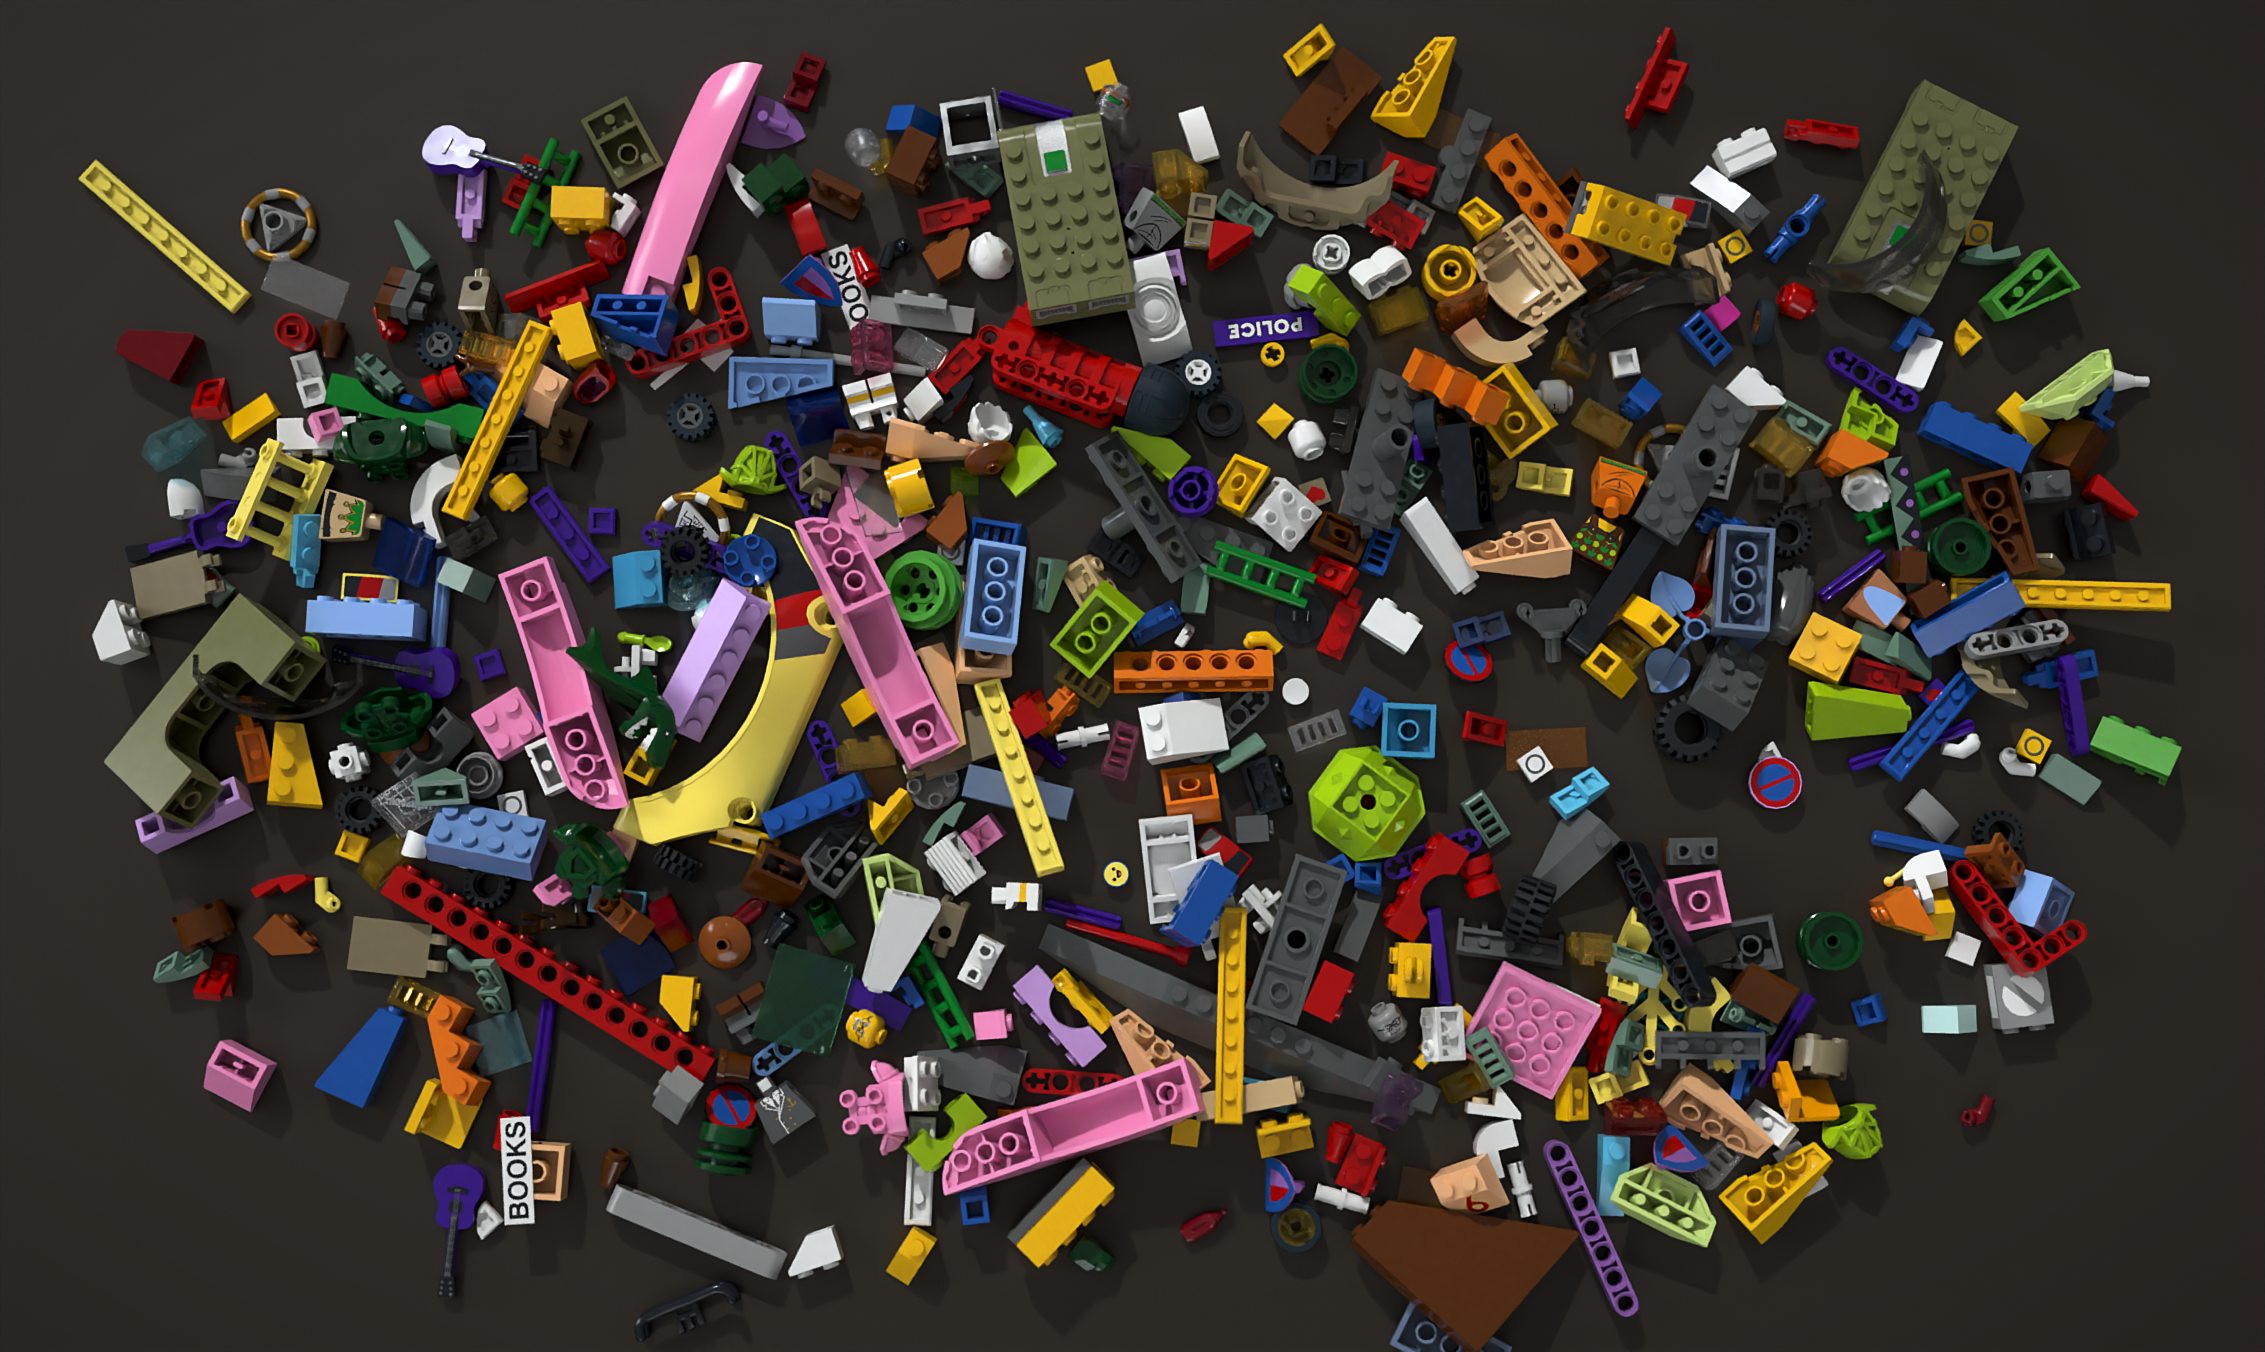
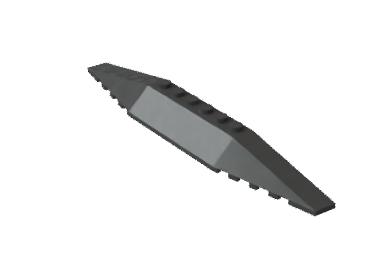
[1039,924,1442,1114]

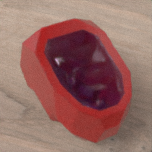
[573,359,616,404]

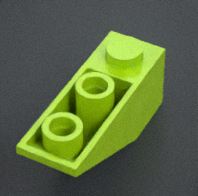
[1111,426,1191,484]

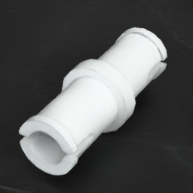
[1055,723,1110,750]
[1506,1160,1538,1218]
[1314,1183,1370,1215]

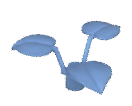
[1645,571,1763,693]

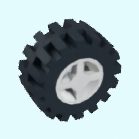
[1175,349,1222,399]

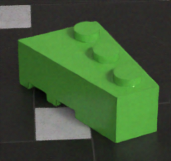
[1978,247,2081,322]
[2090,716,2182,786]

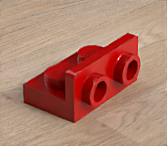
[1380,151,1436,200]
[1365,200,1427,252]
[1335,1132,1388,1197]

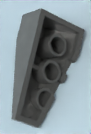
[1532,808,1621,904]
[1675,912,1784,971]
[917,1044,1028,1105]

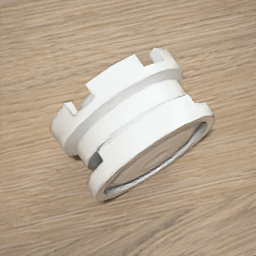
[1312,235,1350,275]

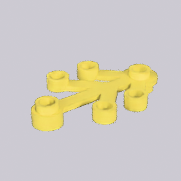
[1617,964,1687,1066]

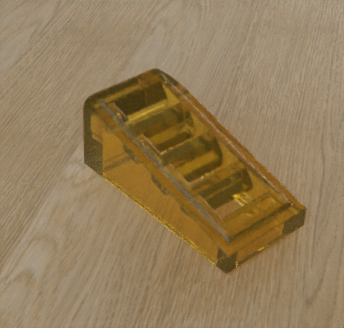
[458,330,519,367]
[1053,659,1114,708]
[387,975,442,1019]

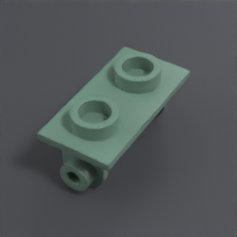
[354,352,405,405]
[1720,999,1777,1036]

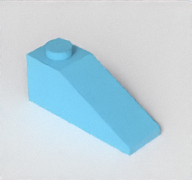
[1596,1134,1630,1216]

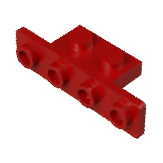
[1624,27,1690,130]
[504,259,610,325]

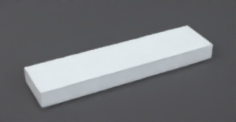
[904,1116,937,1226]

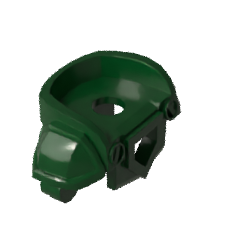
[333,417,428,483]
[340,686,433,753]
[553,821,630,901]

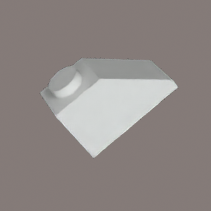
[903,377,944,425]

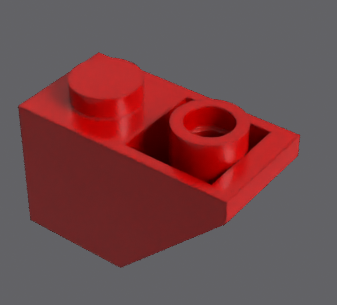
[1008,688,1052,739]

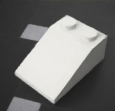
[1138,698,1230,765]

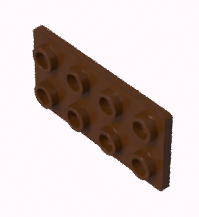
[1279,47,1382,155]

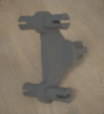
[1516,599,1587,663]

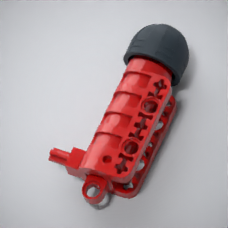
[978,300,1191,436]

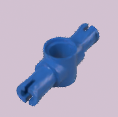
[1763,194,1827,263]

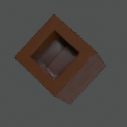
[1892,546,1927,584]
[1904,579,1952,619]

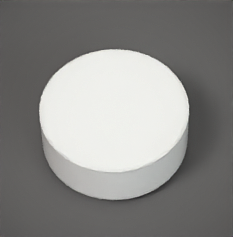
[1282,678,1309,705]

